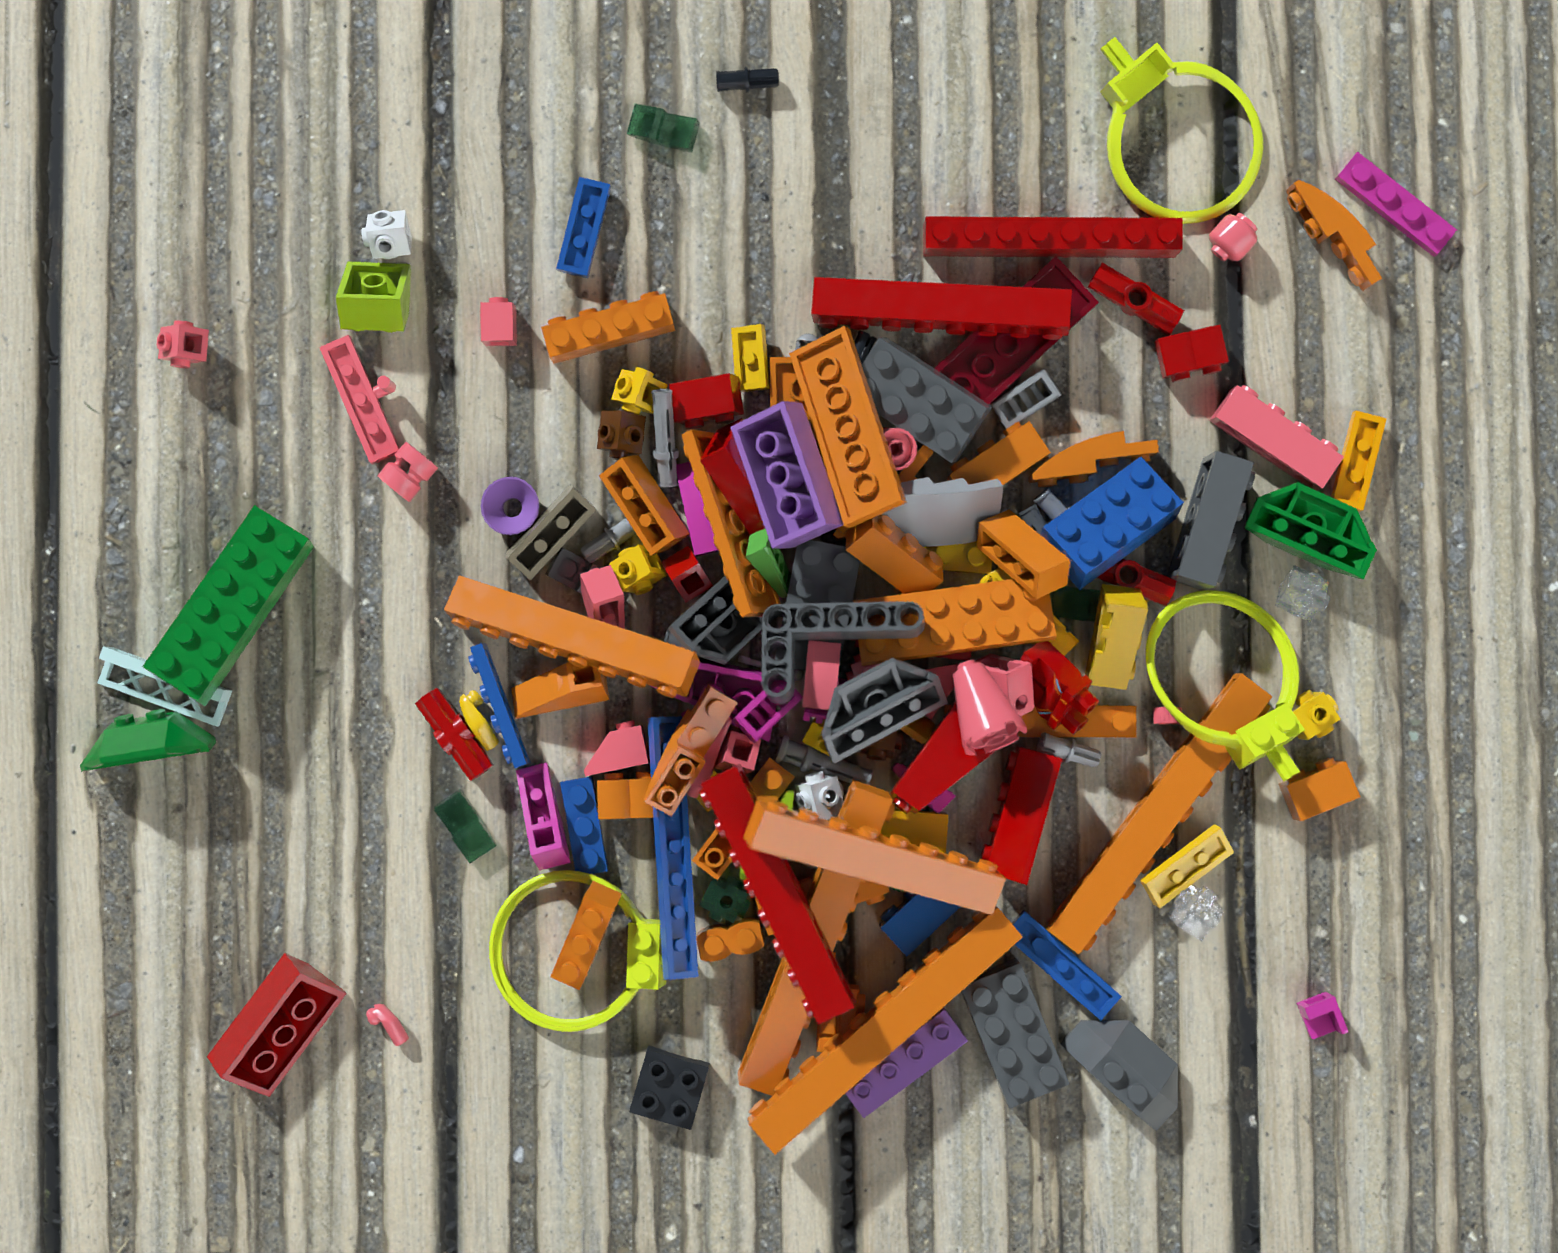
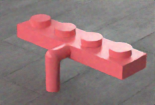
[319,335,400,465]

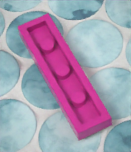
[1335,151,1457,257]

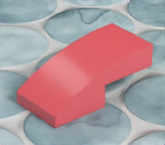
[802,640,841,710]

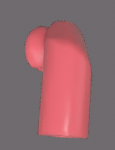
[366,1004,409,1046]

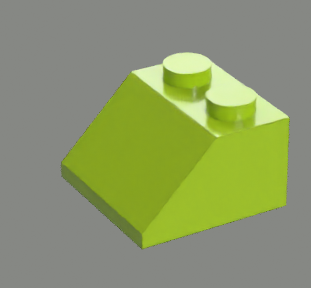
[336,262,411,333]

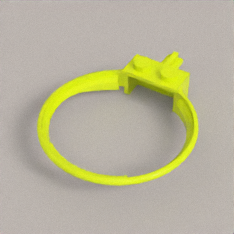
[1100,37,1263,224]
[1145,590,1305,782]
[489,870,666,1032]

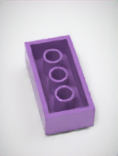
[731,401,844,548]

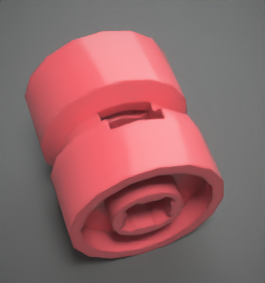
[882,427,917,470]
[377,441,438,502]

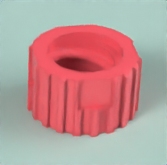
[1153,707,1182,725]

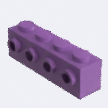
[845,1007,968,1118]

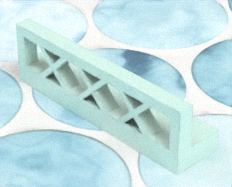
[97,646,232,727]

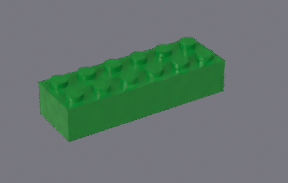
[142,505,314,706]

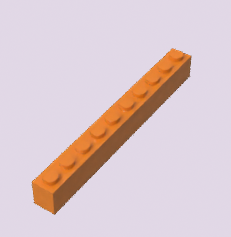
[1044,673,1273,954]
[737,779,895,1096]
[747,906,1023,1155]

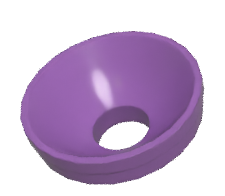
[481,477,540,535]

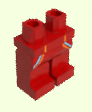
[1020,641,1099,735]

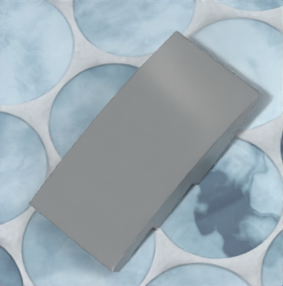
[881,477,1004,547]

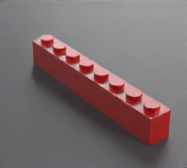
[923,216,1183,258]
[811,277,1072,340]
[700,764,856,1025]

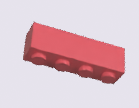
[1209,385,1344,491]

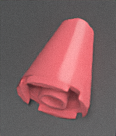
[953,660,1027,755]

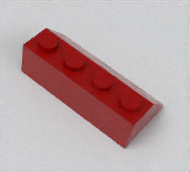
[980,746,1062,885]
[207,953,347,1097]

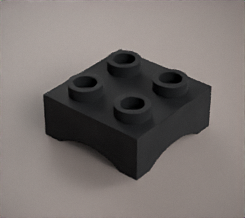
[629,1045,710,1130]

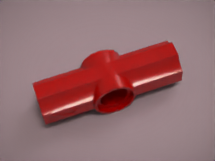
[1087,262,1185,335]
[1097,559,1177,607]
[415,687,494,782]

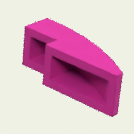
[676,462,719,557]

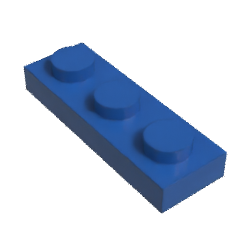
[556,177,611,279]
[560,776,609,874]

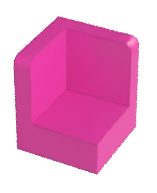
[1296,992,1348,1039]

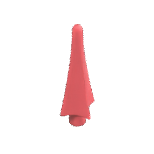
[687,717,732,798]

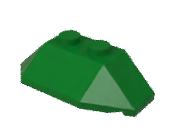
[1244,482,1377,580]
[80,709,216,772]

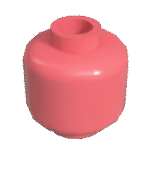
[1209,213,1258,262]

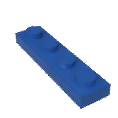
[468,643,531,768]
[1012,910,1122,1021]

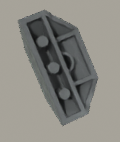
[668,576,763,664]
[822,658,948,764]
[1060,1020,1178,1131]

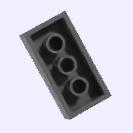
[862,337,992,463]
[1166,451,1255,590]
[775,540,860,671]
[961,958,1070,1109]

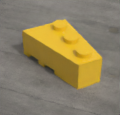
[1085,584,1148,690]

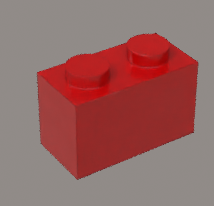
[669,373,744,429]

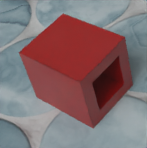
[661,546,713,603]

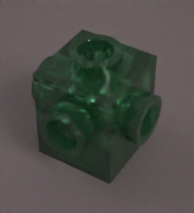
[699,875,751,924]

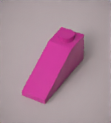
[516,762,571,871]

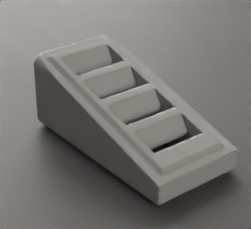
[990,368,1062,429]

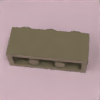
[505,484,597,580]

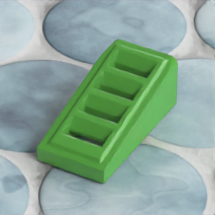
[746,529,791,599]

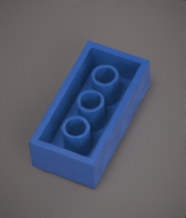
[1041,457,1184,590]

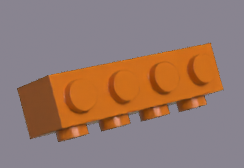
[541,291,675,364]

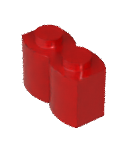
[1154,324,1229,383]

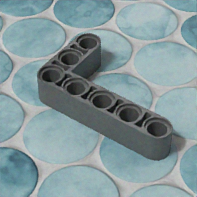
[762,601,925,704]

